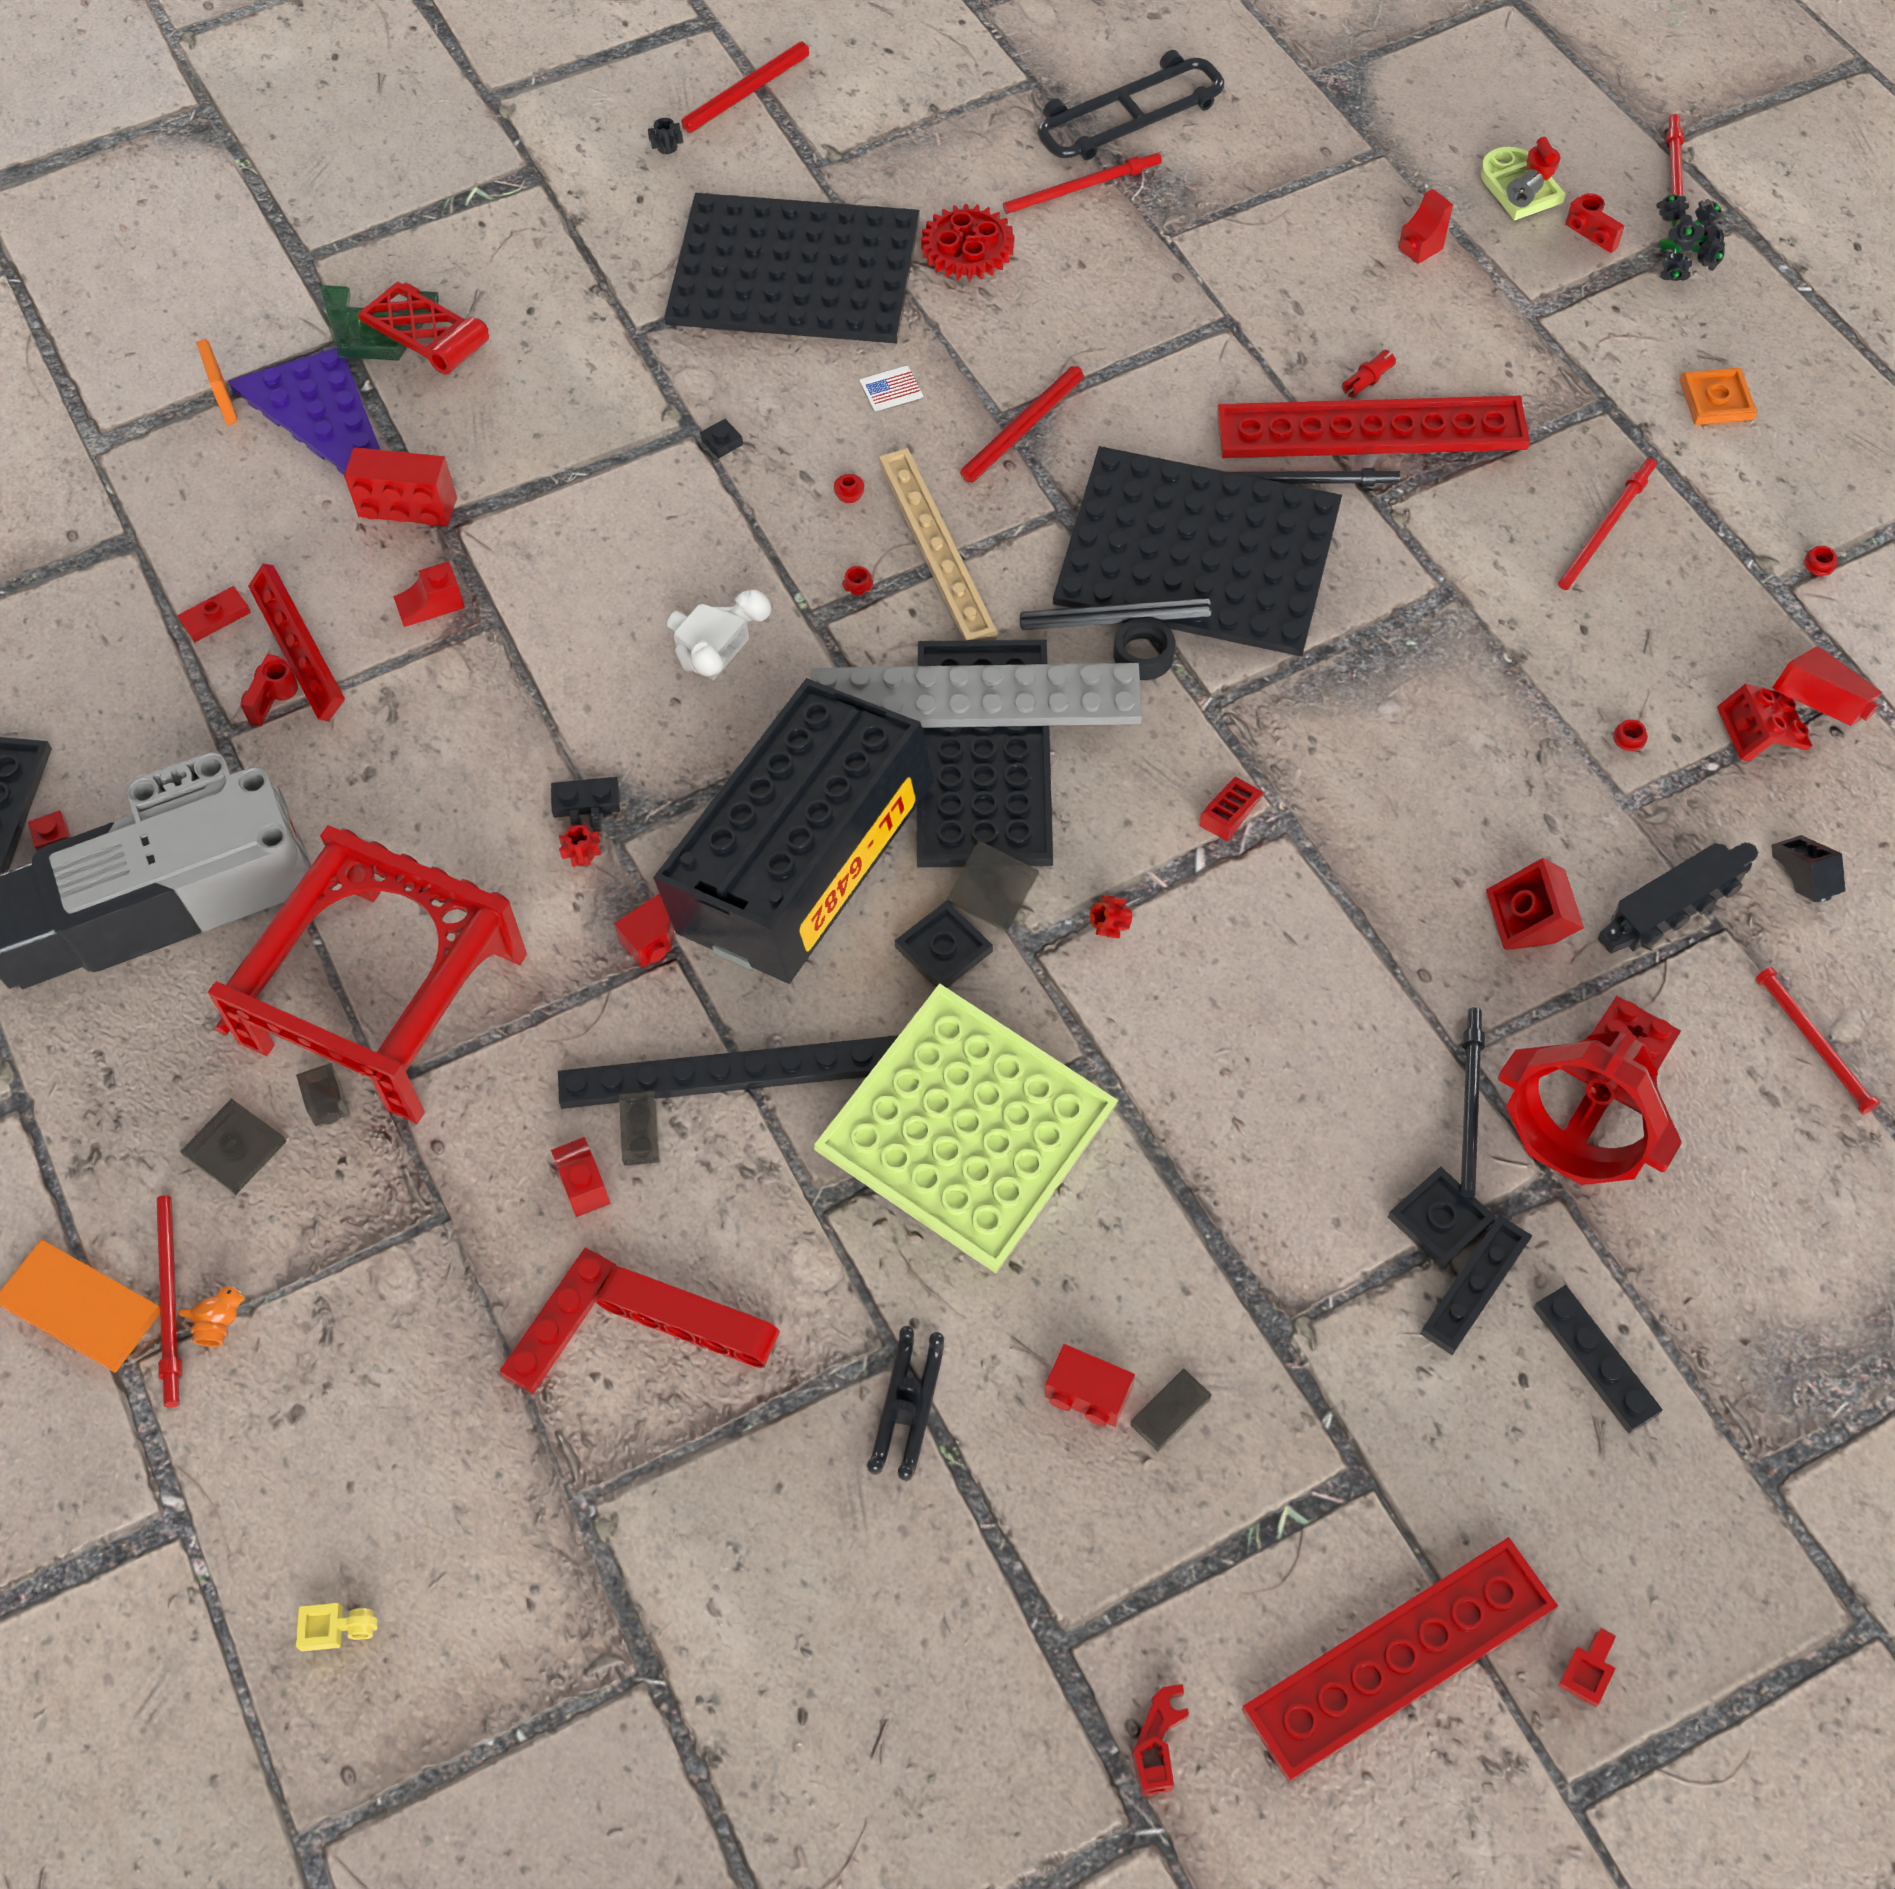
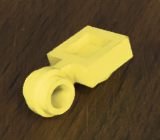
[296,1603,378,1652]

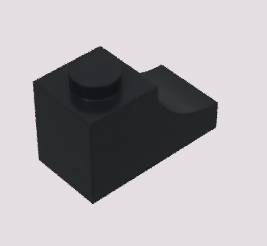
[1771,835,1846,902]

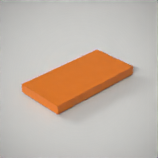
[0,1239,160,1373]

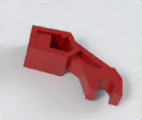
[1132,1684,1189,1796]

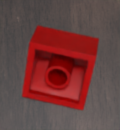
[1486,858,1584,950]

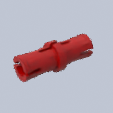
[1342,349,1396,398]

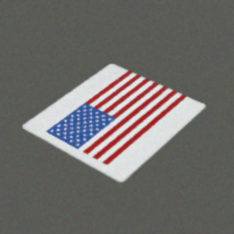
[860,366,924,412]

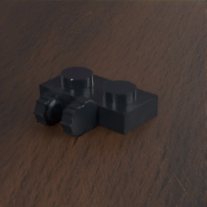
[551,777,620,832]

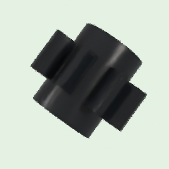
[648,118,683,154]

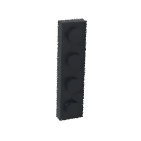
[1420,1215,1532,1356]
[1533,1285,1663,1434]

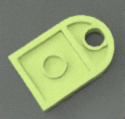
[1481,147,1566,220]

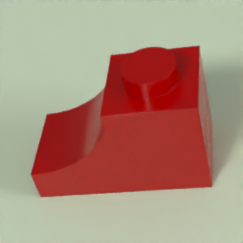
[1398,189,1453,264]
[393,561,465,627]
[551,1137,611,1217]

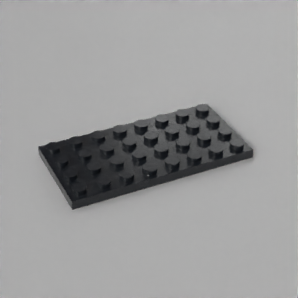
[917,639,1053,867]

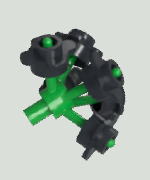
[1656,195,1725,281]

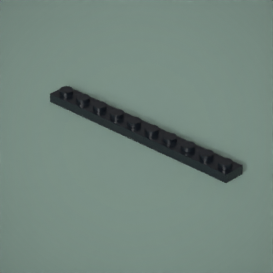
[558,1035,899,1109]

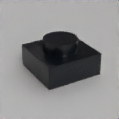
[700,418,743,459]

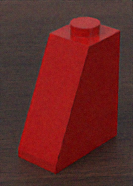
[1772,646,1882,726]

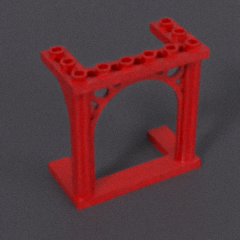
[207,825,527,1124]

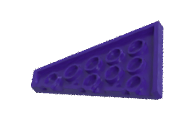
[228,346,381,475]

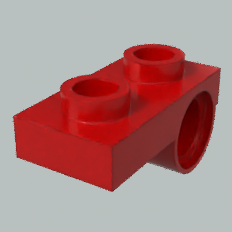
[1565,193,1625,253]
[240,654,298,726]

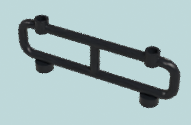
[1037,50,1225,160]

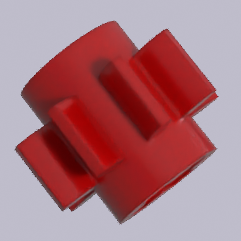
[559,824,601,867]
[1090,895,1132,939]

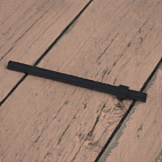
[1231,468,1400,487]
[1460,1007,1485,1198]

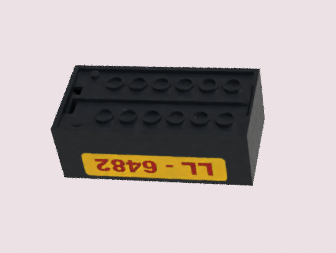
[653,678,934,984]

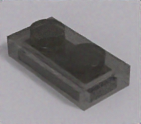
[619,1091,660,1166]
[1130,1368,1212,1452]

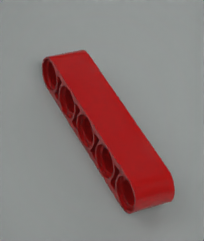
[596,1266,780,1368]

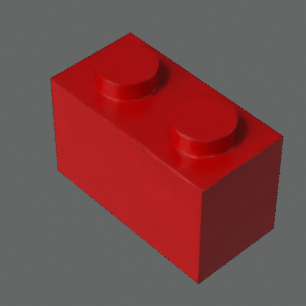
[1045,1344,1135,1427]

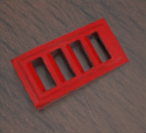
[1199,776,1264,842]

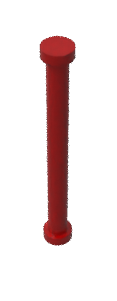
[1755,967,1881,1115]

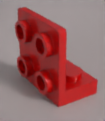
[1717,683,1812,762]

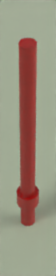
[1666,114,1684,223]
[1003,153,1162,214]
[1558,458,1657,590]
[156,1195,183,1408]

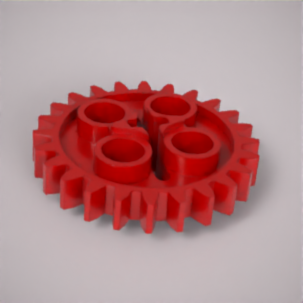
[921,204,1015,281]

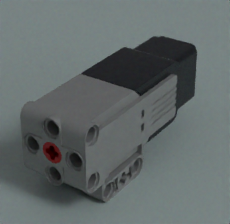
[0,752,310,990]

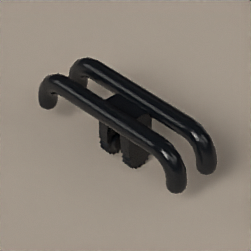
[867,1326,944,1481]

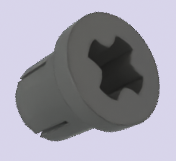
[1506,170,1544,207]

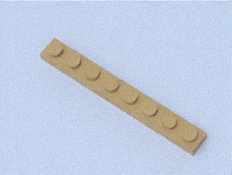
[879,448,997,641]

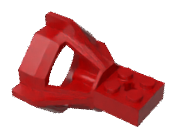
[1498,995,1682,1185]

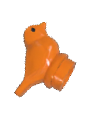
[178,1286,245,1347]

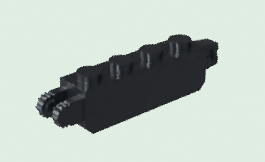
[1598,842,1759,954]

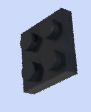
[895,901,993,988]
[1388,1166,1496,1269]

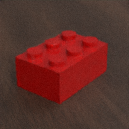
[344,447,457,526]

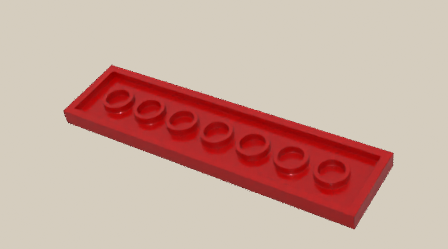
[1241,1537,1558,1783]

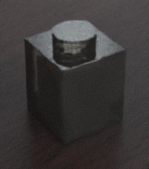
[296,1063,350,1126]

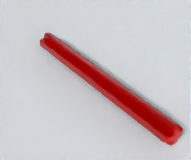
[681,41,810,133]
[960,366,1084,483]

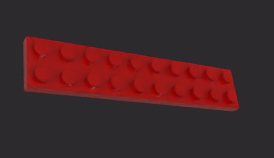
[1217,395,1530,459]

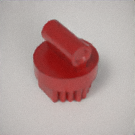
[1526,136,1561,181]

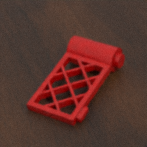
[358,281,489,375]

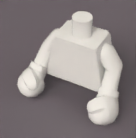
[667,590,771,681]

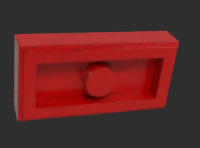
[177,586,251,643]

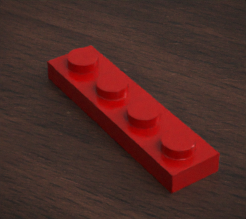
[499,1247,617,1394]

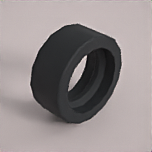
[1113,617,1176,681]

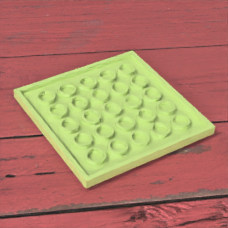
[814,984,1118,1273]

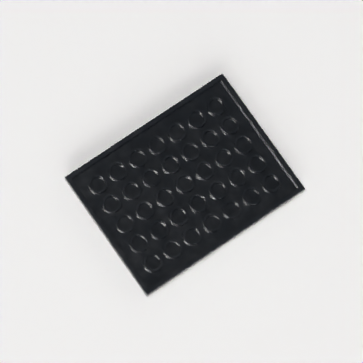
[664,193,920,344]
[1053,446,1342,657]

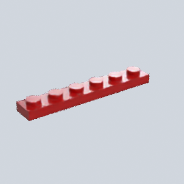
[248,563,345,722]

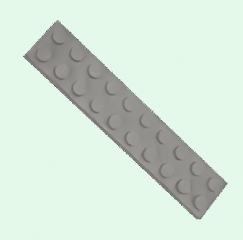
[811,663,1142,728]

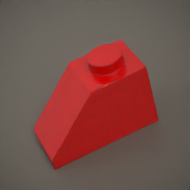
[614,893,674,969]

